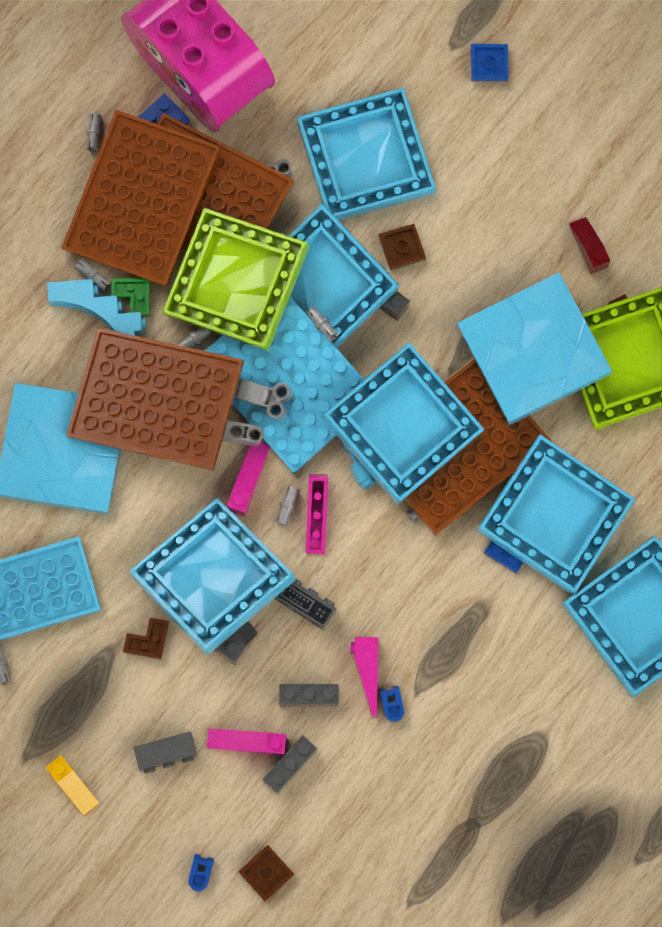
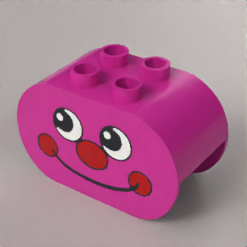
[121,0,275,132]

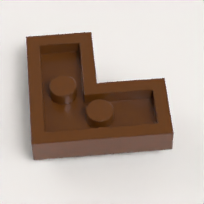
[123,618,169,660]

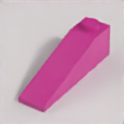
[227,439,270,517]
[306,473,328,554]
[350,637,378,718]
[206,728,287,756]

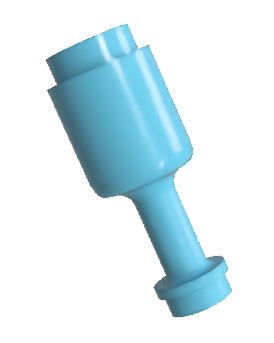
[343,444,376,489]

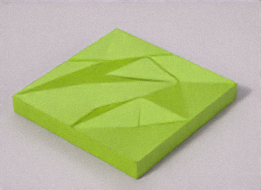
[162,208,310,351]
[580,287,662,431]

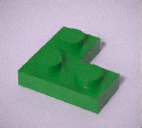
[111,278,150,317]

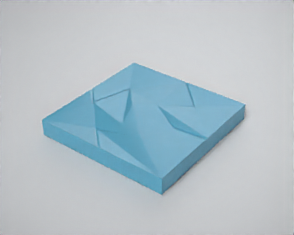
[297,88,436,221]
[289,204,401,348]
[457,272,612,425]
[322,342,485,505]
[0,383,121,515]
[476,434,635,595]
[129,498,295,655]
[562,535,662,698]

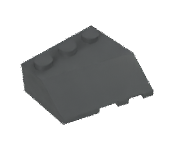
[214,621,258,665]

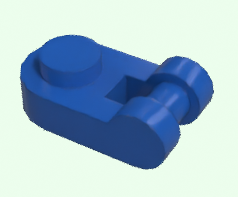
[379,686,404,722]
[188,854,214,892]

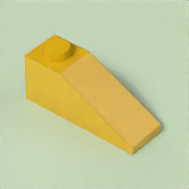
[45,755,99,816]

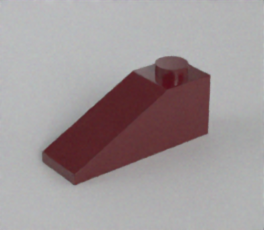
[569,217,611,274]

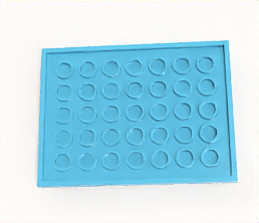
[206,297,365,473]

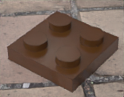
[378,224,426,270]
[238,845,295,901]

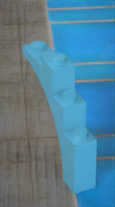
[47,279,146,336]

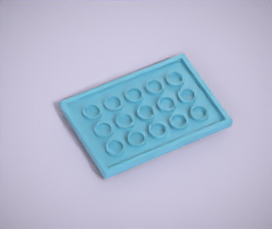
[0,536,101,641]

